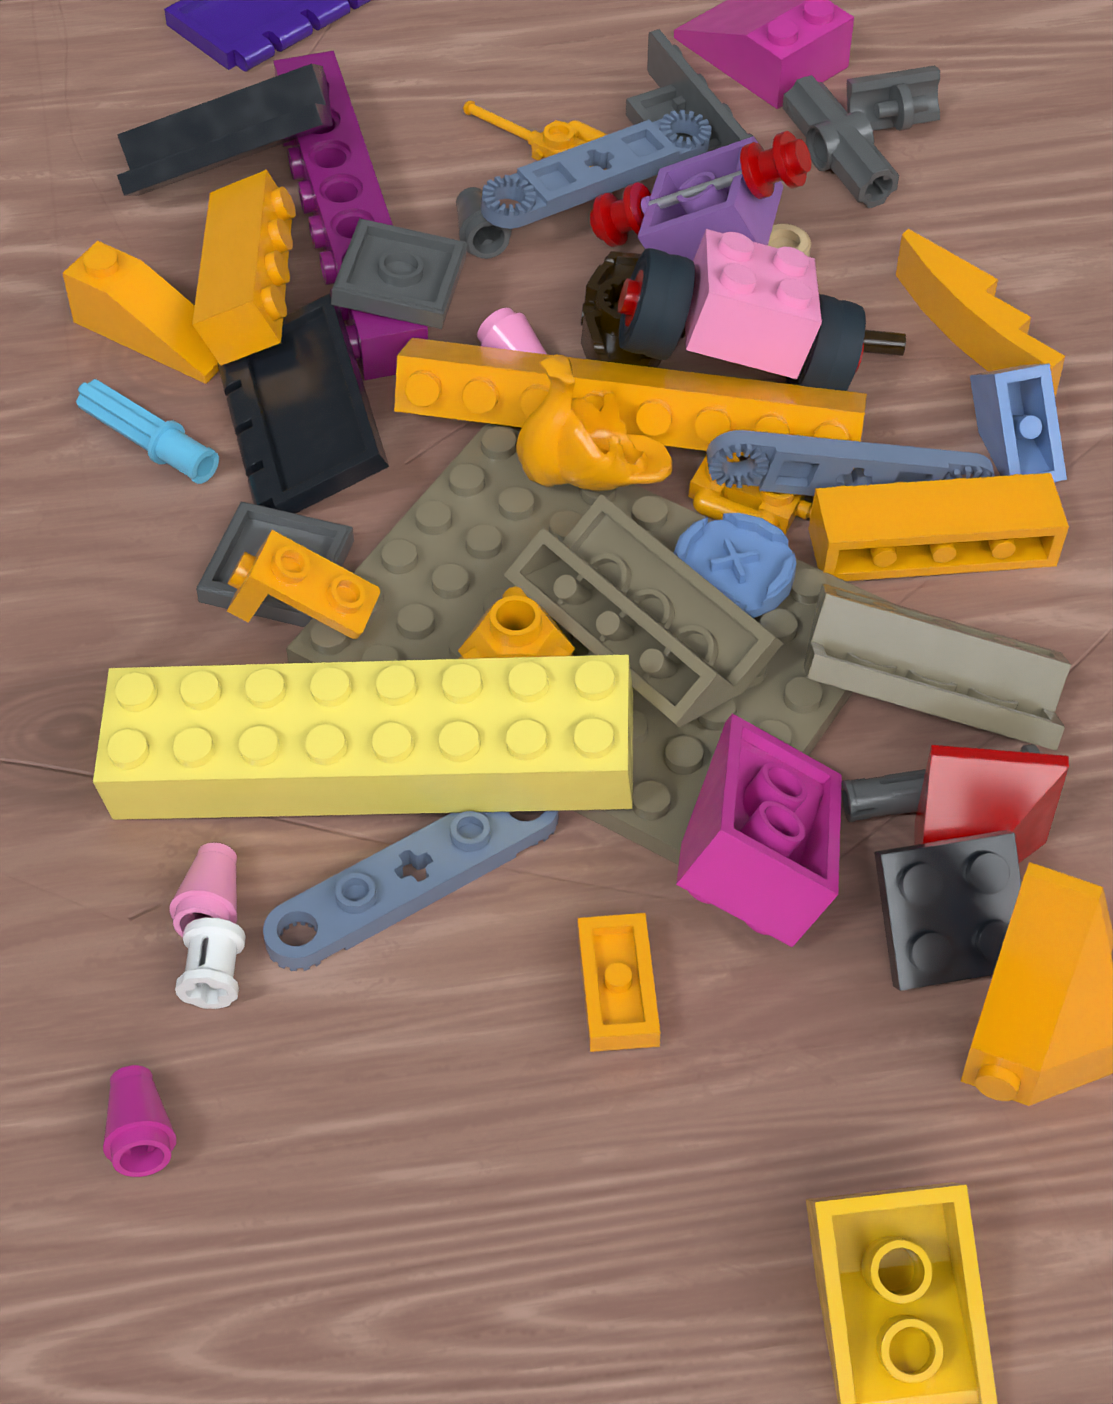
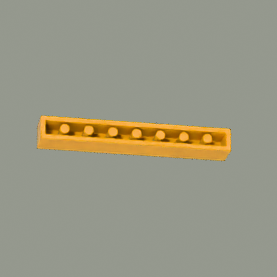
[394,338,867,469]

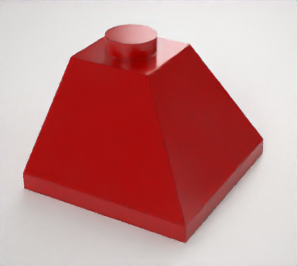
[914,745,1069,863]

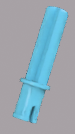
[76,379,219,484]

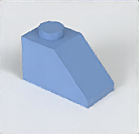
[970,363,1067,482]

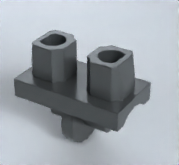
[846,65,940,131]

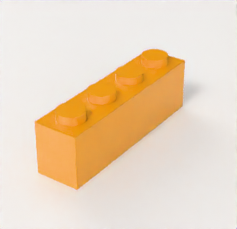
[192,169,296,366]
[808,473,1069,581]

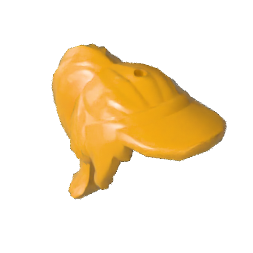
[516,354,673,492]

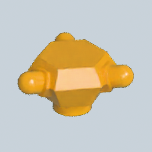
[458,586,575,659]

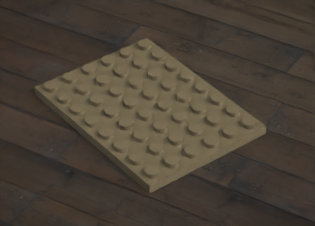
[286,423,894,865]

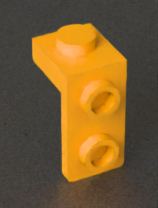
[227,530,380,639]

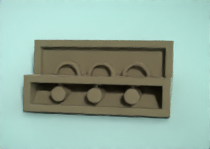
[504,494,783,727]
[804,583,1071,751]

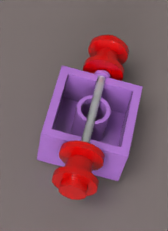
[590,131,812,261]

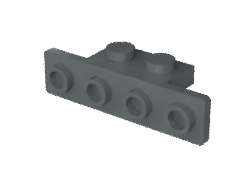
[626,29,757,152]

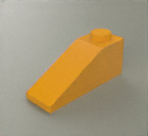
[62,240,219,384]

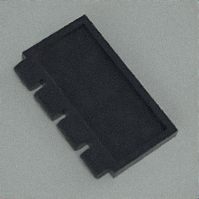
[217,293,389,514]

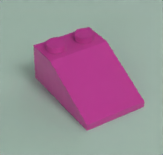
[674,0,854,109]
[676,713,842,947]

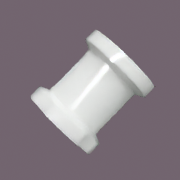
[175,918,246,1009]

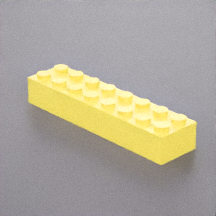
[93,655,633,820]

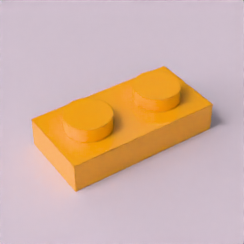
[577,913,661,1052]

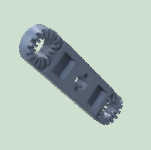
[481,110,712,229]
[706,430,995,496]
[263,811,559,971]

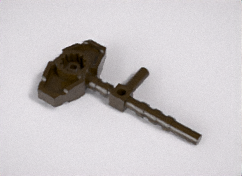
[581,251,906,368]

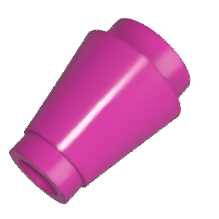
[103,1065,176,1177]

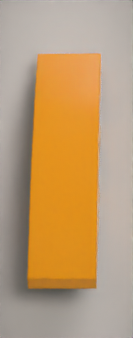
[896,229,1065,397]

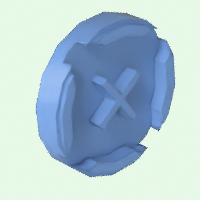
[673,513,797,618]

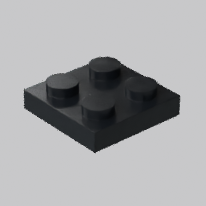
[874,830,1021,991]

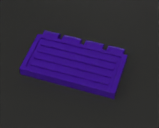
[164,0,372,72]

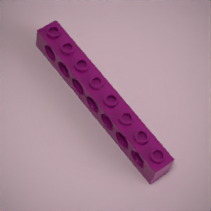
[273,50,428,381]

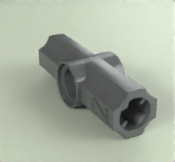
[783,75,899,208]

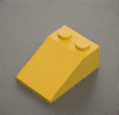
[806,1182,998,1404]

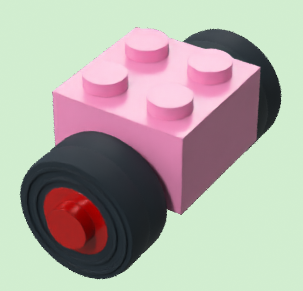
[618,229,866,391]

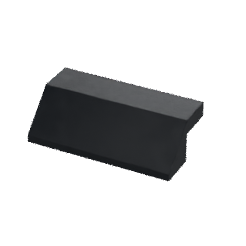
[117,63,333,196]

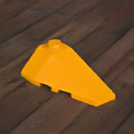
[961,862,1113,1106]

